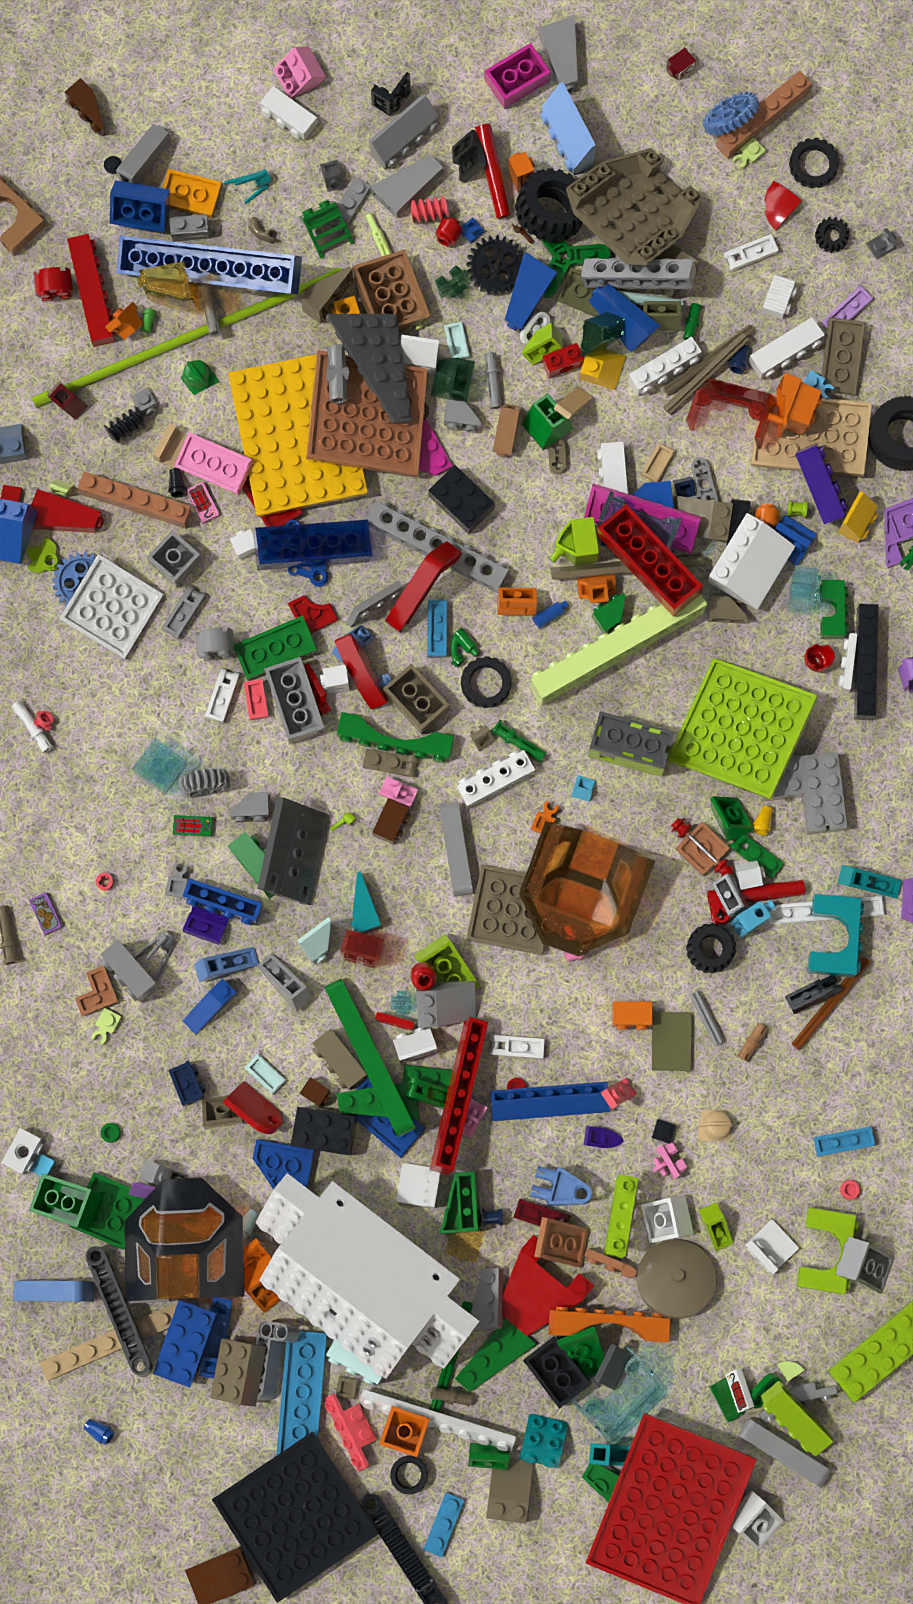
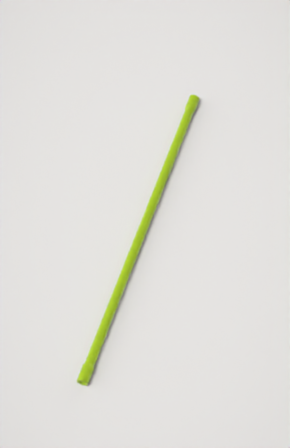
[31,267,341,407]

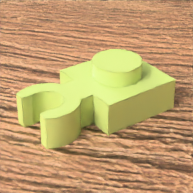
[732,137,766,170]
[91,1008,122,1045]

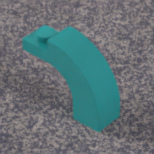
[589,1443,630,1466]

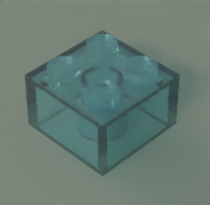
[787,566,821,614]
[132,739,188,795]

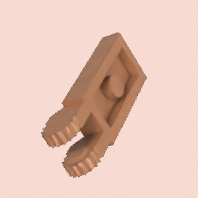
[583,1249,637,1278]

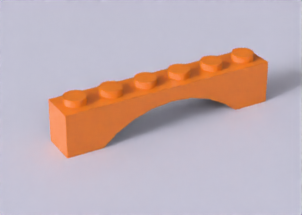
[548,1307,670,1343]

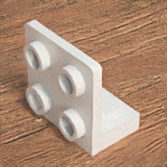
[396,1163,440,1208]
[744,1220,798,1275]

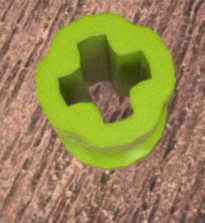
[787,500,808,518]

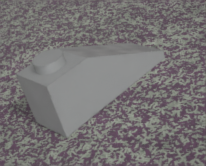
[257,954,312,1011]

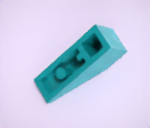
[837,865,902,899]
[351,871,381,935]

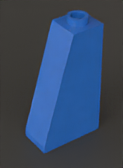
[505,252,558,331]
[589,284,660,352]

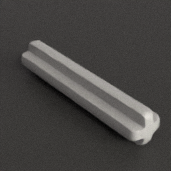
[690,991,724,1046]

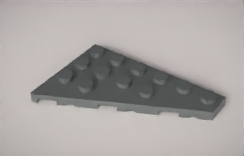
[326,314,412,424]

